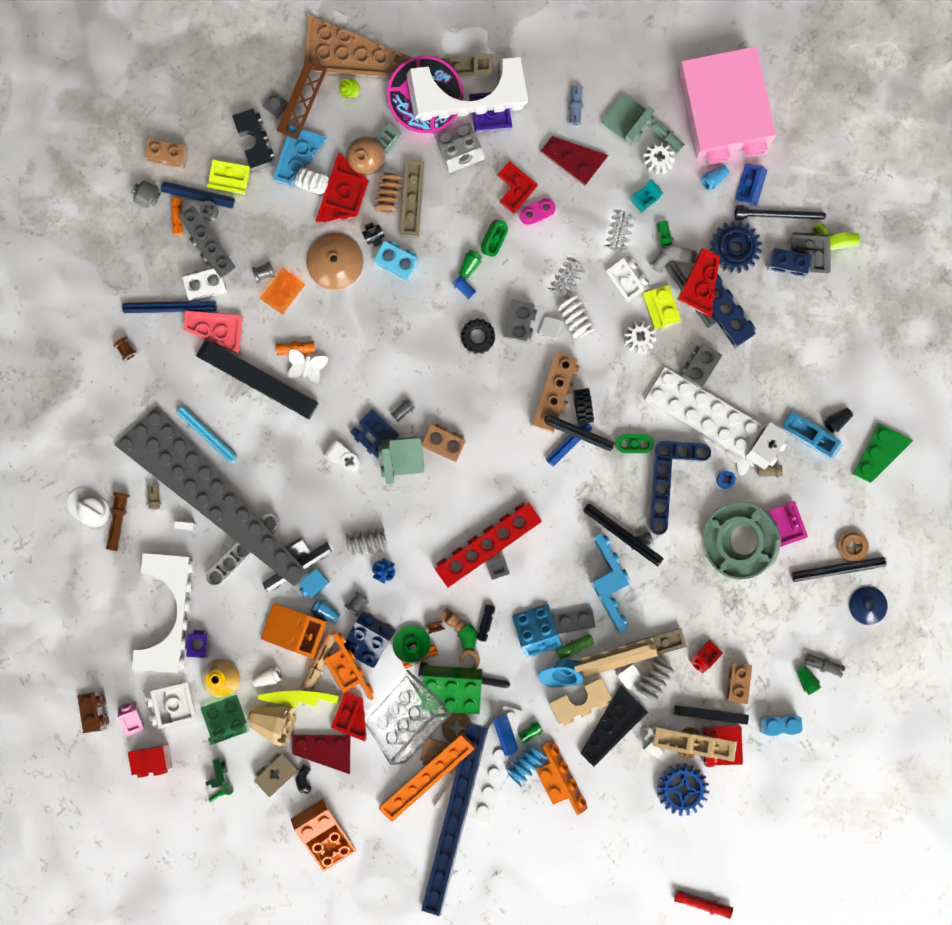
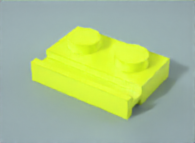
[207,160,250,195]
[642,285,681,330]

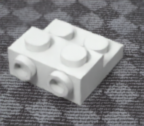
[145,682,196,730]

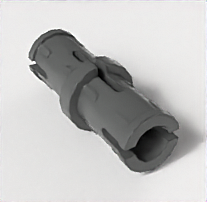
[804,653,845,678]

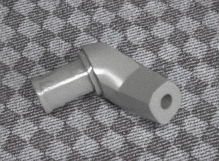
[650,245,698,273]

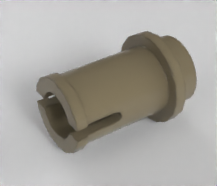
[759,463,783,478]
[146,485,162,510]

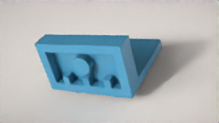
[512,604,562,658]

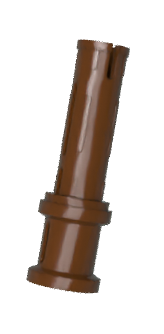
[105,492,130,551]

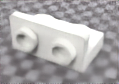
[606,256,650,302]

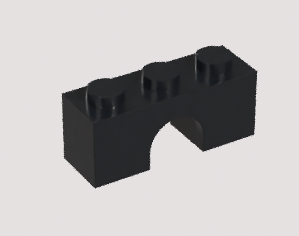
[232,108,275,173]

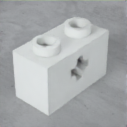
[746,422,789,470]

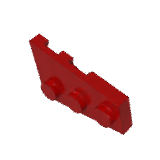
[677,248,720,317]

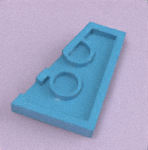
[273,126,327,186]

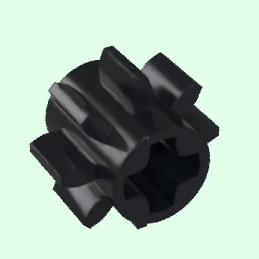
[362,222,385,247]

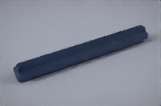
[122,300,217,313]

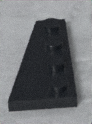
[580,685,649,767]

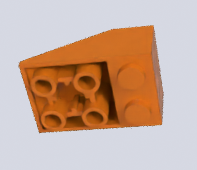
[260,603,328,659]
[291,798,356,872]

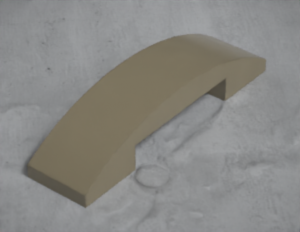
[436,54,493,78]

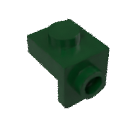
[205,758,228,788]

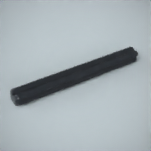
[583,504,664,567]
[791,557,886,582]

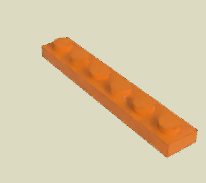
[378,732,475,822]

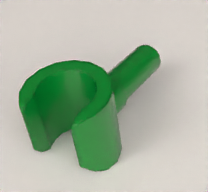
[208,784,234,803]

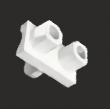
[643,723,672,758]

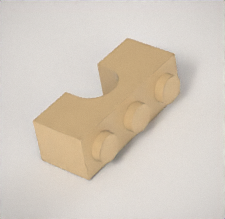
[549,677,612,726]

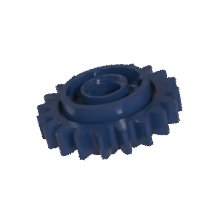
[709,221,763,274]

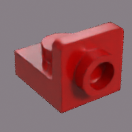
[689,640,723,674]

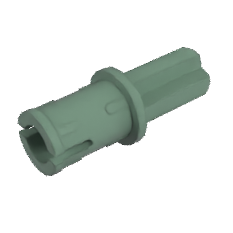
[651,120,685,153]

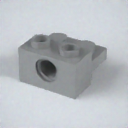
[435,122,485,173]

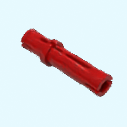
[674,889,734,919]

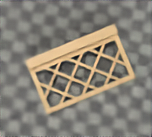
[574,637,659,678]

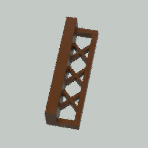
[276,60,327,140]

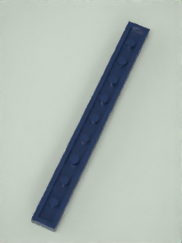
[421,722,489,916]

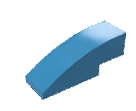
[782,411,843,461]

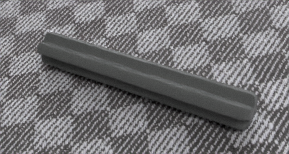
[666,262,716,328]

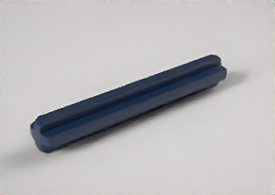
[161,181,235,209]

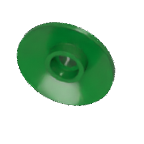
[393,626,431,663]

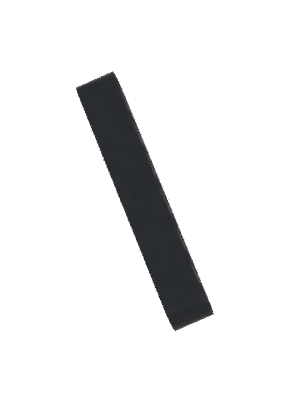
[195,339,319,420]

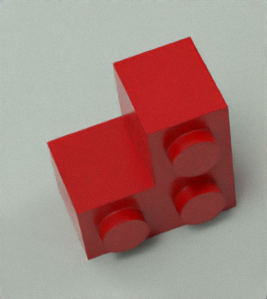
[128,744,173,778]

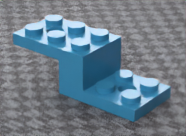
[591,533,630,634]

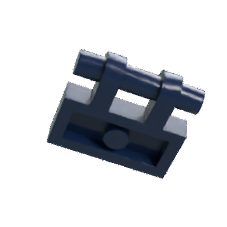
[350,409,400,459]

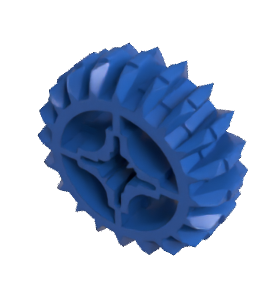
[657,763,709,816]

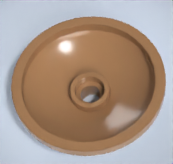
[306,233,363,290]

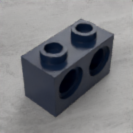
[767,248,812,278]

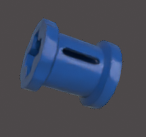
[716,471,736,489]

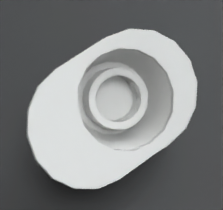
[67,488,110,527]

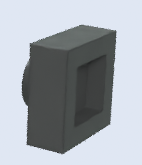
[262,91,288,119]
[486,556,510,580]

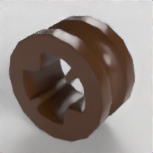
[426,620,445,634]

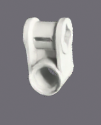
[323,439,360,471]

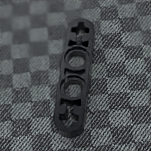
[673,705,749,725]

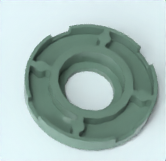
[703,502,781,580]

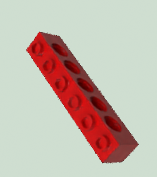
[435,502,542,588]

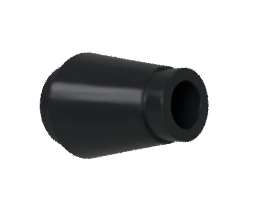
[824,407,853,433]

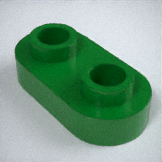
[481,220,508,257]
[615,434,654,454]

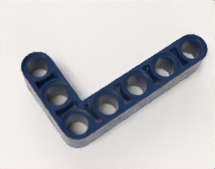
[649,441,711,536]

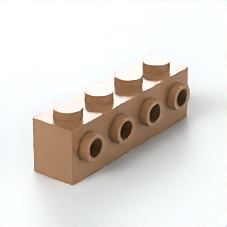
[532,352,580,433]

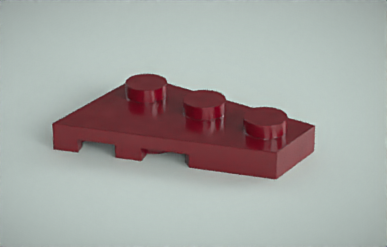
[540,136,609,186]

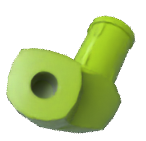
[812,222,860,250]

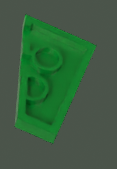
[853,423,914,483]

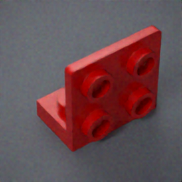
[703,726,743,767]

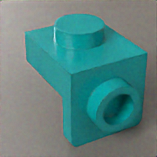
[629,180,664,213]

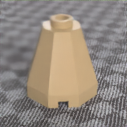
[247,706,296,747]

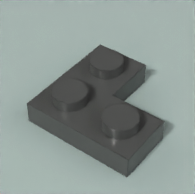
[791,232,831,274]

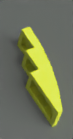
[258,690,340,709]

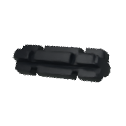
[477,604,495,642]

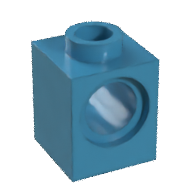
[299,568,330,598]

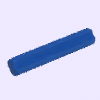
[546,423,592,467]

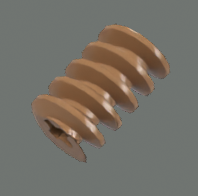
[373,173,404,215]

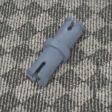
[568,86,583,126]

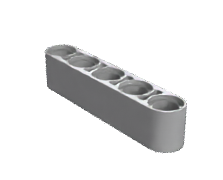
[206,513,280,586]

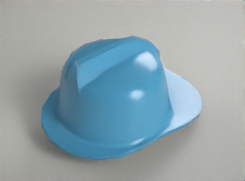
[538,659,583,688]

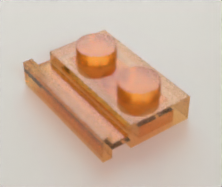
[260,268,305,315]

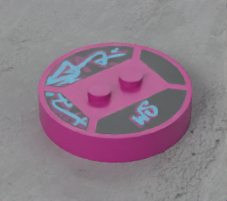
[387,56,463,134]

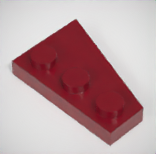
[292,734,351,774]

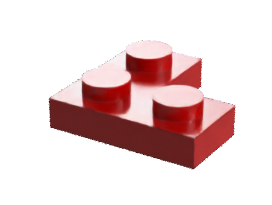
[497,161,538,215]

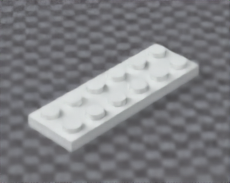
[645,367,764,459]

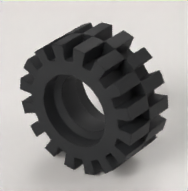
[461,318,495,354]
[573,388,594,424]

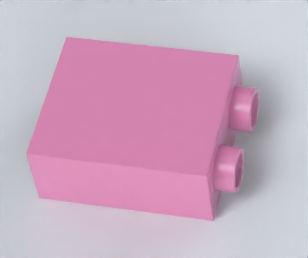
[678,46,776,164]

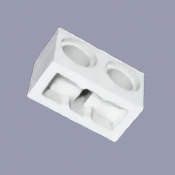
[182,266,227,301]

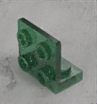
[201,695,250,745]

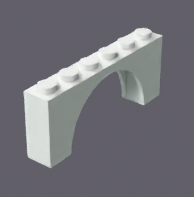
[406,57,528,121]
[132,553,194,673]

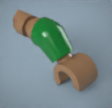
[439,608,481,669]

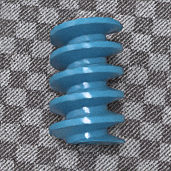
[505,744,548,787]

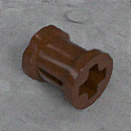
[113,336,138,362]

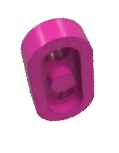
[519,198,556,226]

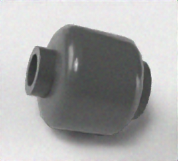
[131,180,161,209]

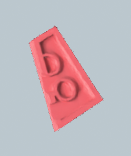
[183,311,243,354]

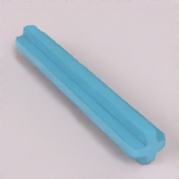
[177,406,237,463]

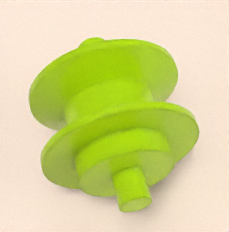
[339,79,360,98]

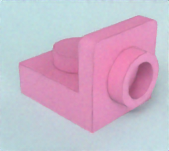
[118,702,144,736]

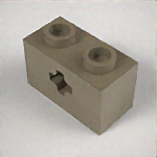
[254,753,300,798]

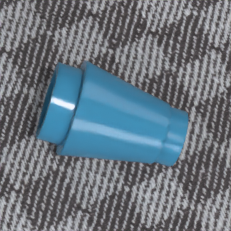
[700,165,729,190]
[310,599,340,624]

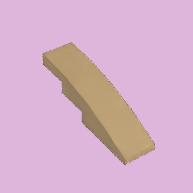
[653,727,737,761]

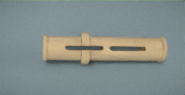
[301,633,335,691]

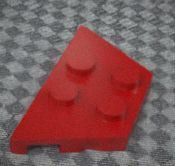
[315,153,369,224]

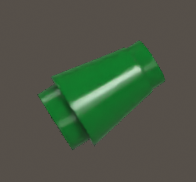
[458,249,483,279]
[796,665,822,696]

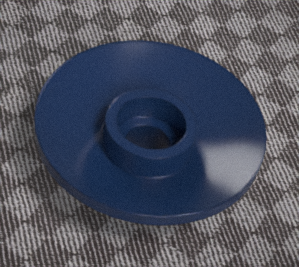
[849,587,888,625]

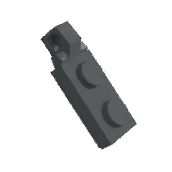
[553,608,595,634]

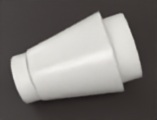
[252,666,283,688]

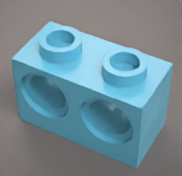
[374,241,419,281]

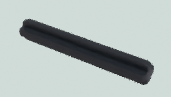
[545,415,615,451]

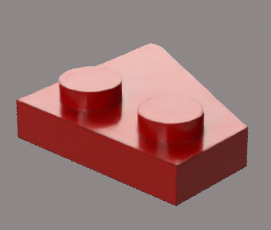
[331,692,367,742]

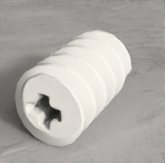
[558,295,595,338]

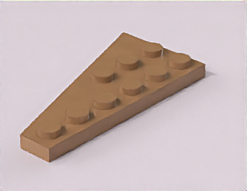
[304,14,412,78]

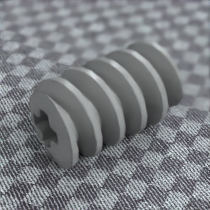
[346,527,387,557]
[635,657,675,700]

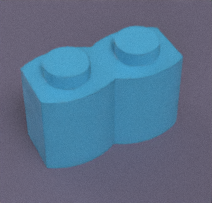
[760,714,802,736]

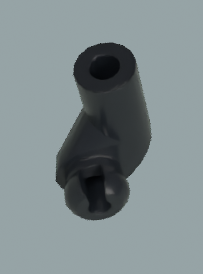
[295,764,312,794]

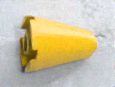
[201,659,240,698]

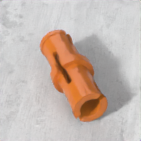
[276,341,315,356]

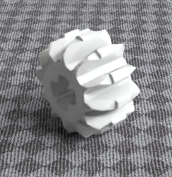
[643,142,675,174]
[295,168,329,194]
[624,321,656,354]

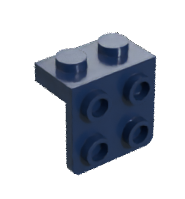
[344,611,396,668]

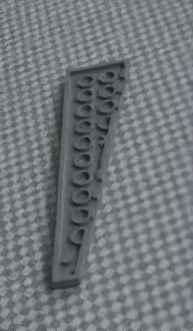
[114,406,309,587]

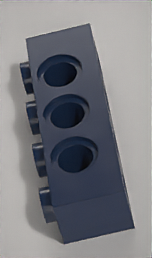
[712,275,756,349]

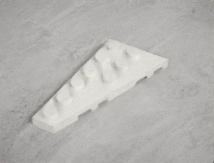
[434,706,523,824]

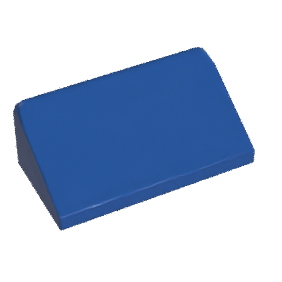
[735,163,767,206]
[493,714,518,756]

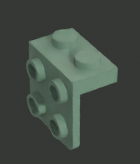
[602,94,655,145]
[378,437,424,484]

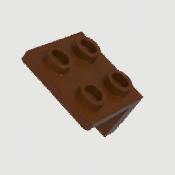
[77,691,109,733]

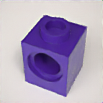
[186,630,210,658]

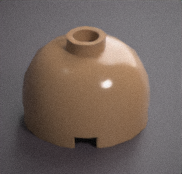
[347,136,386,175]

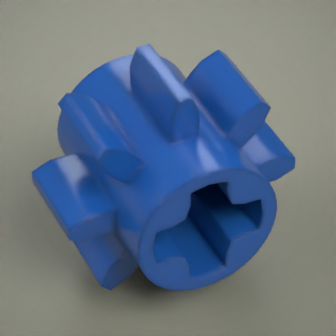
[372,558,396,584]

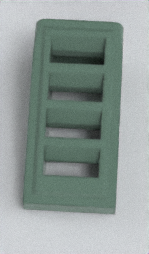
[375,122,402,156]

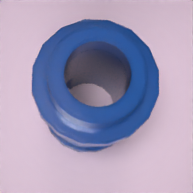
[452,276,477,300]

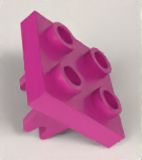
[768,501,808,547]

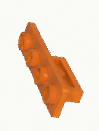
[323,631,374,700]
[536,739,588,815]

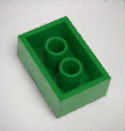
[421,665,482,714]

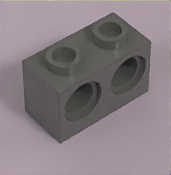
[504,299,537,344]
[681,343,723,388]

